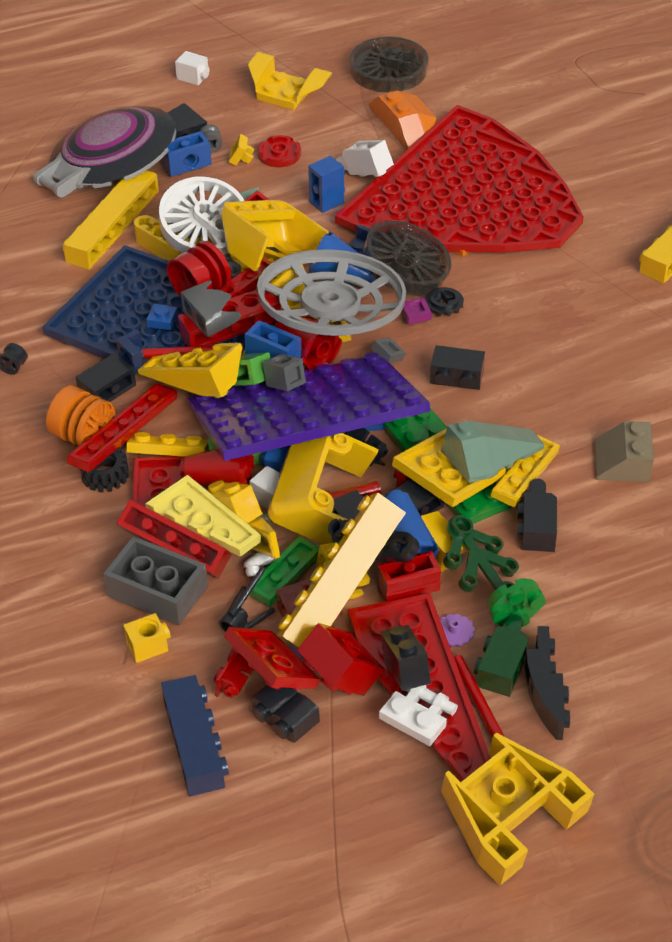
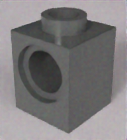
[263,354,306,391]

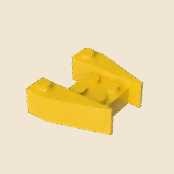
[441,733,595,886]

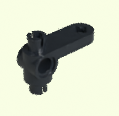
[328,519,419,562]

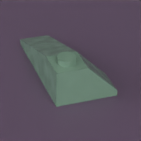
[441,421,545,483]

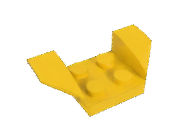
[248,52,332,110]

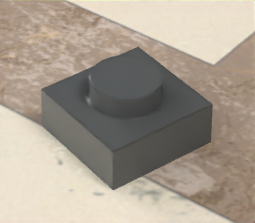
[371,337,406,363]

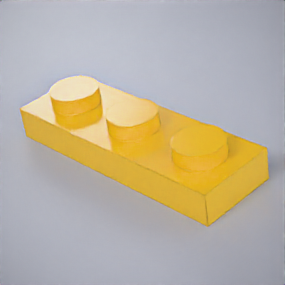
[127,432,209,457]

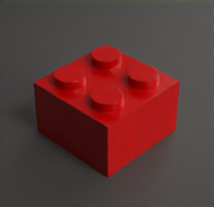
[297,623,385,696]

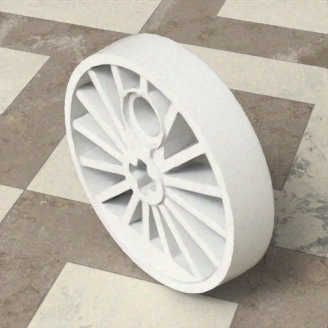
[159,177,245,255]

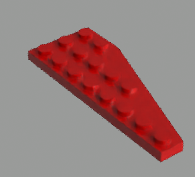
[348,593,491,782]

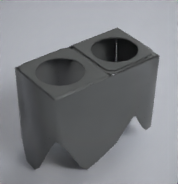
[181,280,241,337]

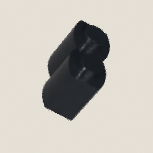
[251,685,320,743]

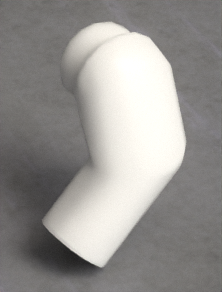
[243,552,275,577]

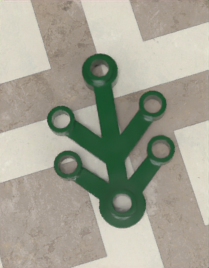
[443,515,519,592]

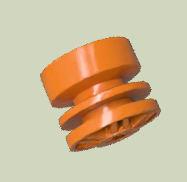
[46,385,115,447]

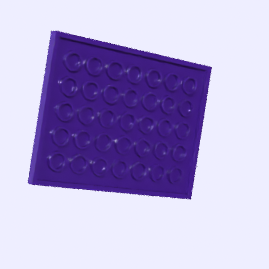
[188,353,431,461]

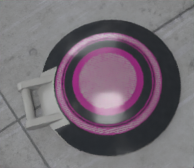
[33,106,176,198]

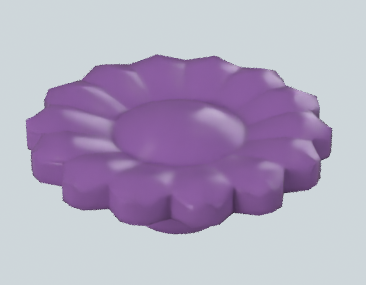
[440,614,475,647]

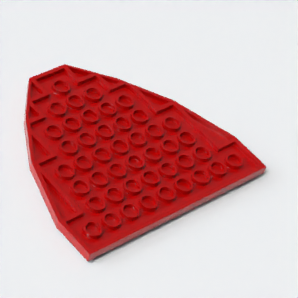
[335,105,584,253]

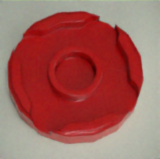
[257,135,301,168]

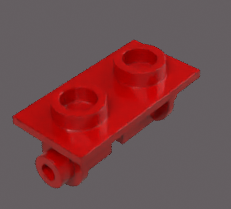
[213,649,254,698]

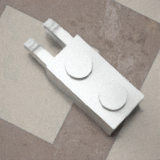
[336,140,394,177]

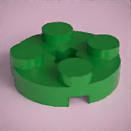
[487,578,546,627]

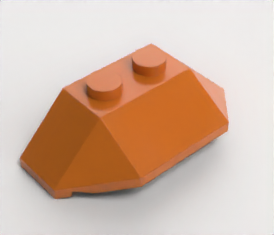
[369,90,437,150]

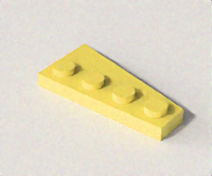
[146,475,261,557]

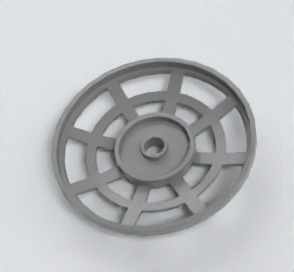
[257,249,406,336]

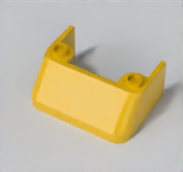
[221,200,329,271]
[268,433,379,544]

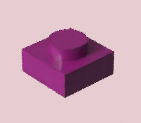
[402,297,432,325]

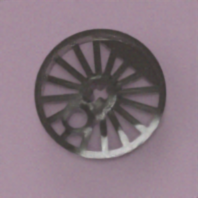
[350,36,429,93]
[362,221,451,295]

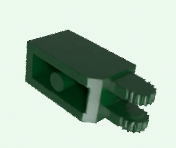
[473,614,528,697]

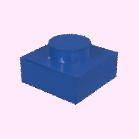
[146,304,178,330]

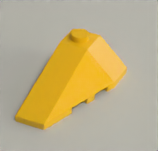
[138,343,242,398]

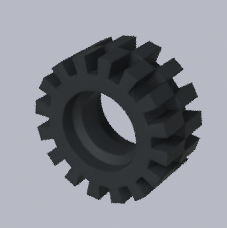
[80,447,129,493]

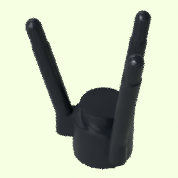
[219,567,275,632]

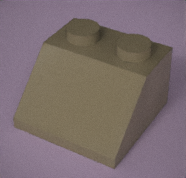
[595,421,654,482]

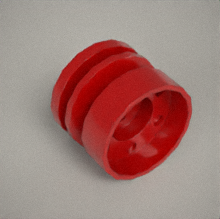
[167,240,231,297]

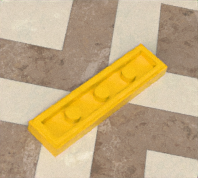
[491,435,560,508]

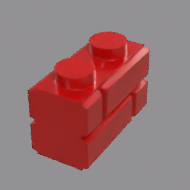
[378,551,441,602]

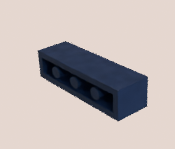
[161,675,229,797]

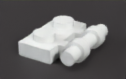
[379,685,458,746]

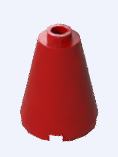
[275,316,342,370]
[180,449,255,487]

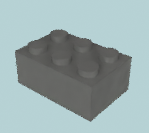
[103,536,208,625]

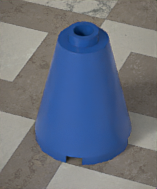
[309,231,378,287]
[384,490,439,563]

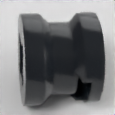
[0,343,28,375]

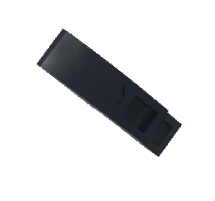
[525,626,570,740]

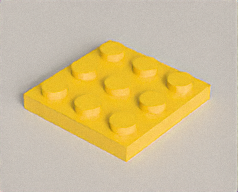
[392,429,506,507]

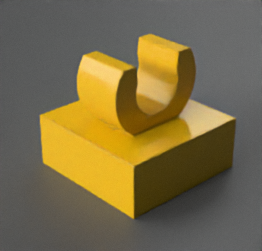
[229,134,254,166]

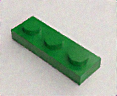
[250,536,319,607]

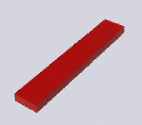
[67,383,178,472]

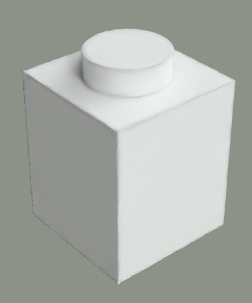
[175,51,210,85]
[250,466,280,509]

